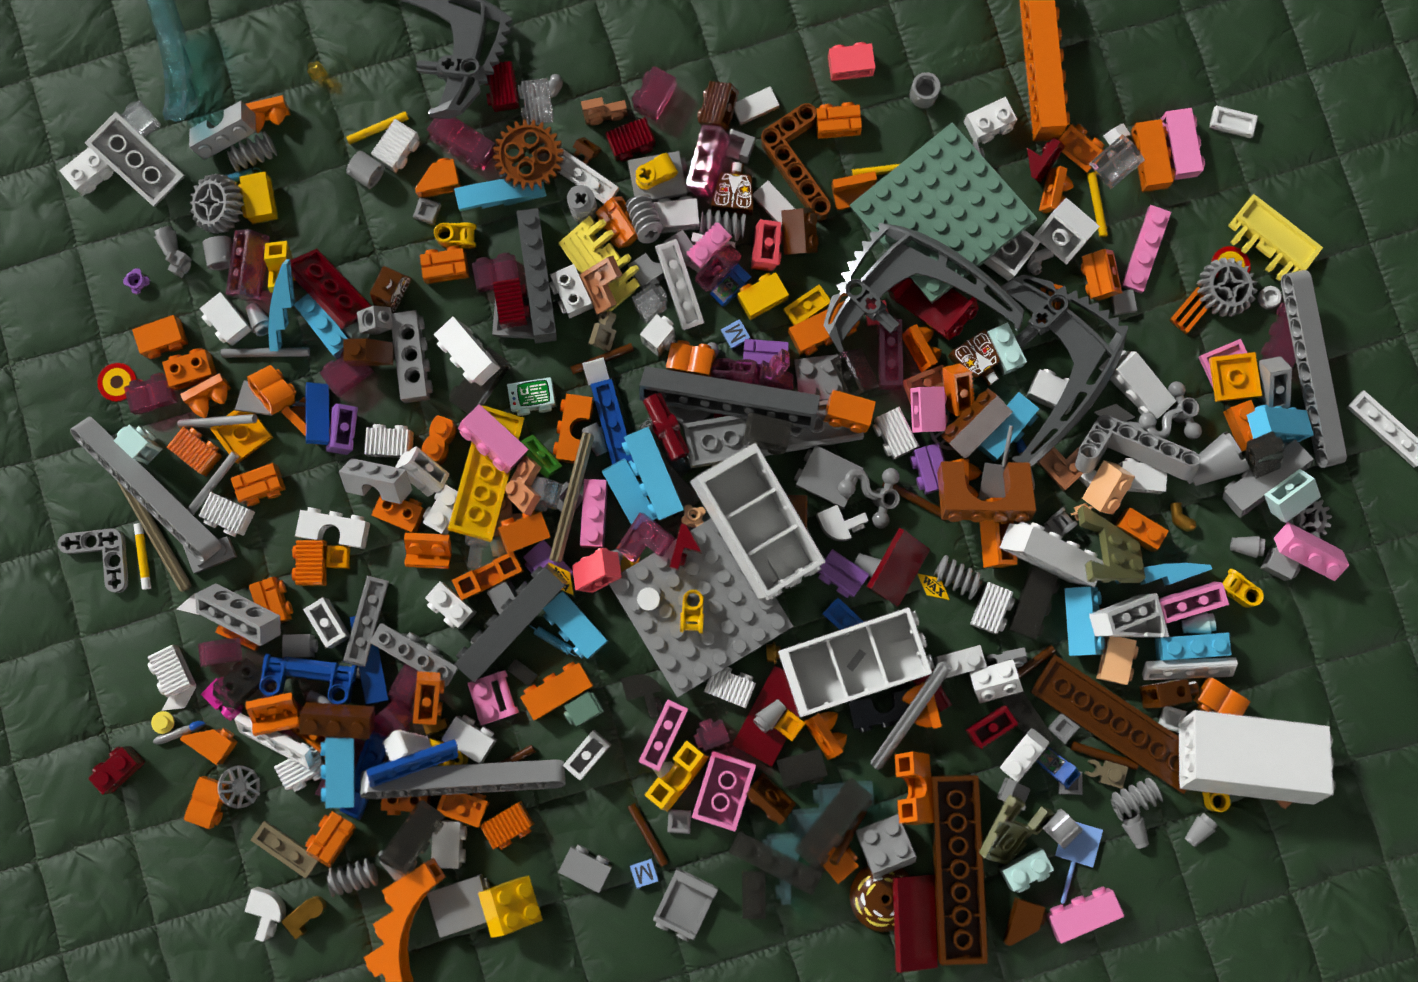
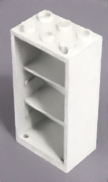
[690,443,825,600]
[778,608,935,717]
[1179,710,1335,805]

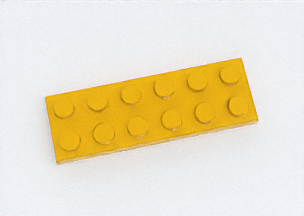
[447,405,524,542]

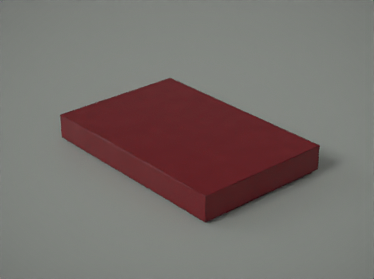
[866,528,930,607]

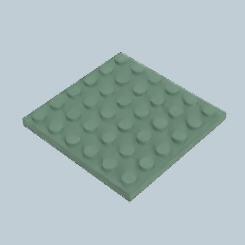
[849,122,1037,304]

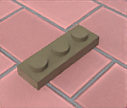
[251,821,319,878]

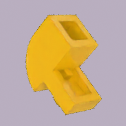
[264,241,295,293]

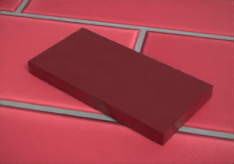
[290,249,371,329]
[732,665,799,767]
[893,874,938,973]

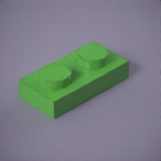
[520,435,562,478]

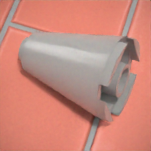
[1187,431,1250,486]

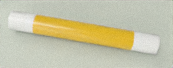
[133,523,151,590]

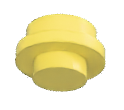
[151,711,175,734]

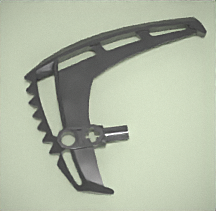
[400,0,513,119]
[824,223,1024,354]
[1001,275,1128,467]

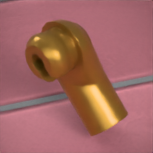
[1170,502,1196,532]

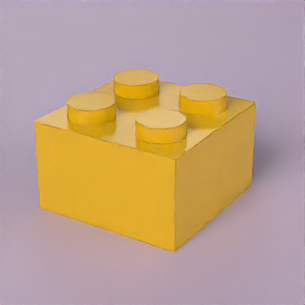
[478,876,542,937]

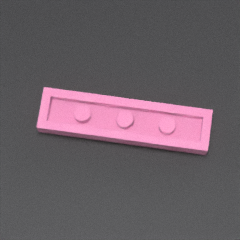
[1121,205,1171,294]

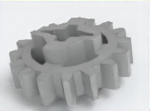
[1280,500,1332,538]

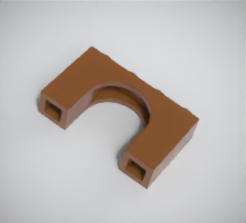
[937,461,1036,523]

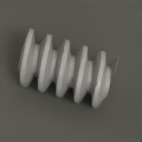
[227,132,277,172]
[567,185,598,223]
[625,194,663,243]
[700,209,746,241]
[933,555,984,600]
[1111,777,1163,821]
[327,858,378,897]

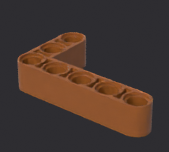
[761,103,831,221]

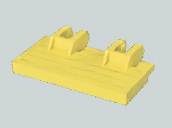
[1228,194,1323,281]
[558,216,641,312]

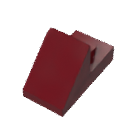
[1027,137,1066,183]
[669,523,702,571]

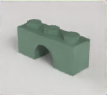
[564,692,605,726]

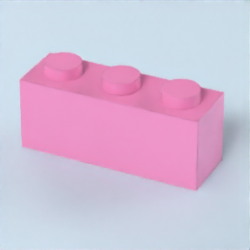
[1161,108,1205,180]
[458,404,529,474]
[580,479,608,549]
[1274,522,1349,581]
[1159,581,1229,623]
[639,699,688,771]
[1047,887,1124,943]

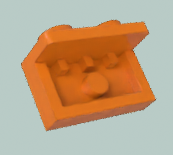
[246,692,299,736]

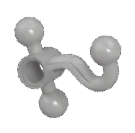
[1139,381,1202,439]
[838,468,900,529]

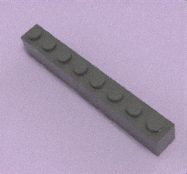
[639,366,820,430]

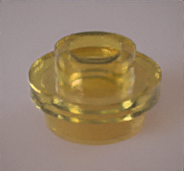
[307,61,327,82]

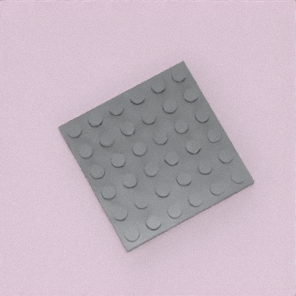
[609,519,793,698]

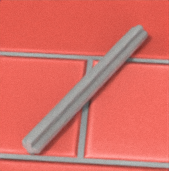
[871,662,951,770]

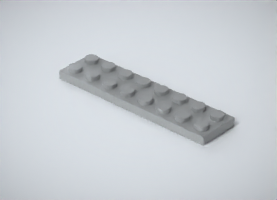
[682,400,864,468]

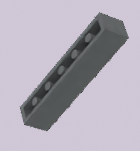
[516,208,557,344]
[454,563,567,682]

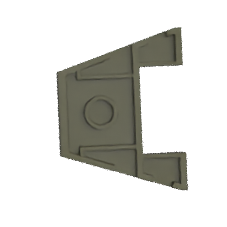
[1077,505,1145,583]
[979,794,1055,865]

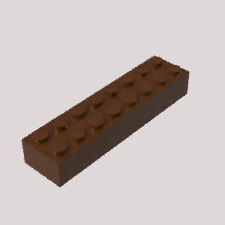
[931,774,988,965]

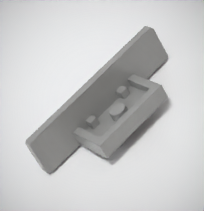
[370,623,458,686]

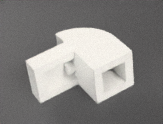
[816,505,869,541]
[244,887,286,942]

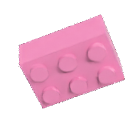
[692,751,756,831]

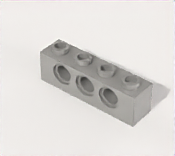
[392,310,433,403]
[195,583,281,646]

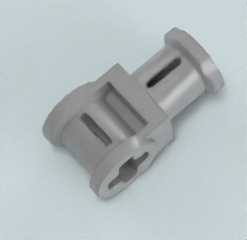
[1044,507,1078,536]

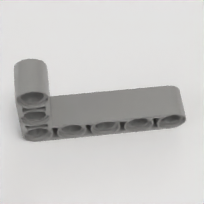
[1075,415,1201,480]

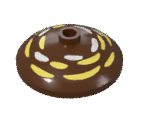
[850,866,910,932]

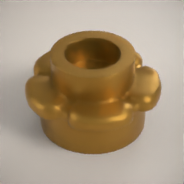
[766,642,781,664]

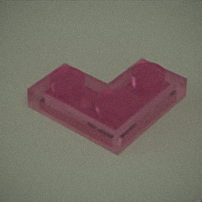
[616,512,675,563]

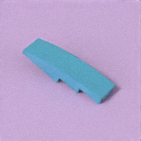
[454,179,546,211]
[268,259,295,351]
[1115,563,1212,586]

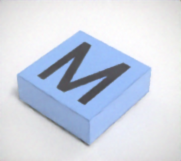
[721,319,750,350]
[630,858,659,888]

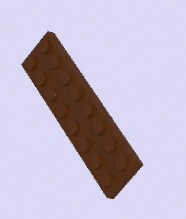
[1030,655,1187,794]

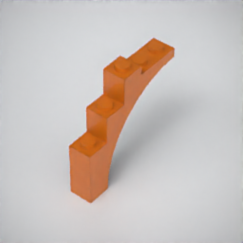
[364,858,445,982]

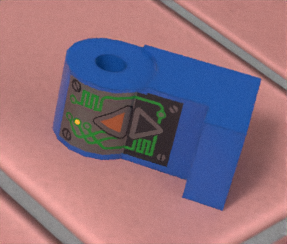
[710,263,752,307]
[1036,746,1080,790]

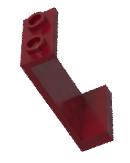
[888,277,979,341]

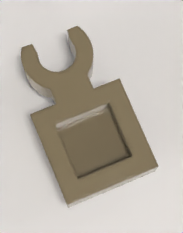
[1085,759,1128,789]

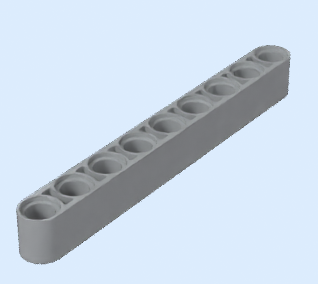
[1281,270,1347,468]
[70,416,222,562]
[360,760,566,799]

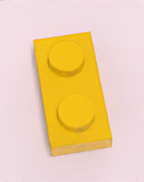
[783,284,830,325]

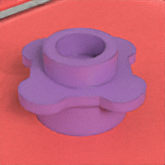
[123,268,150,294]

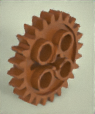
[493,119,564,191]

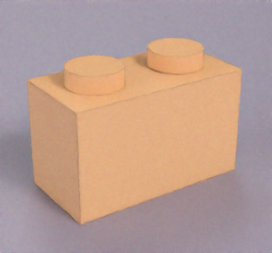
[1082,460,1135,515]
[1096,636,1138,685]

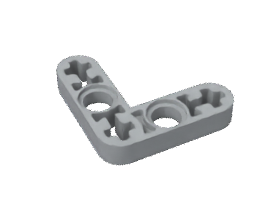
[57,529,128,593]

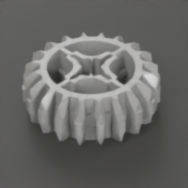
[189,174,244,234]
[1197,257,1258,317]

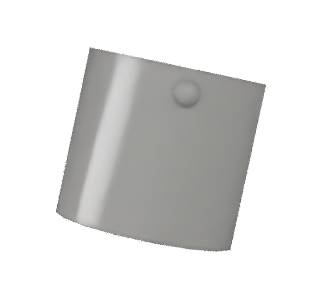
[910,72,940,108]
[346,151,384,188]
[203,236,236,270]
[1043,809,1083,849]

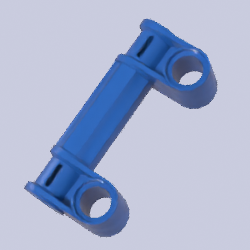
[260,654,357,705]

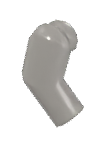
[1027,248,1054,275]
[306,690,333,704]

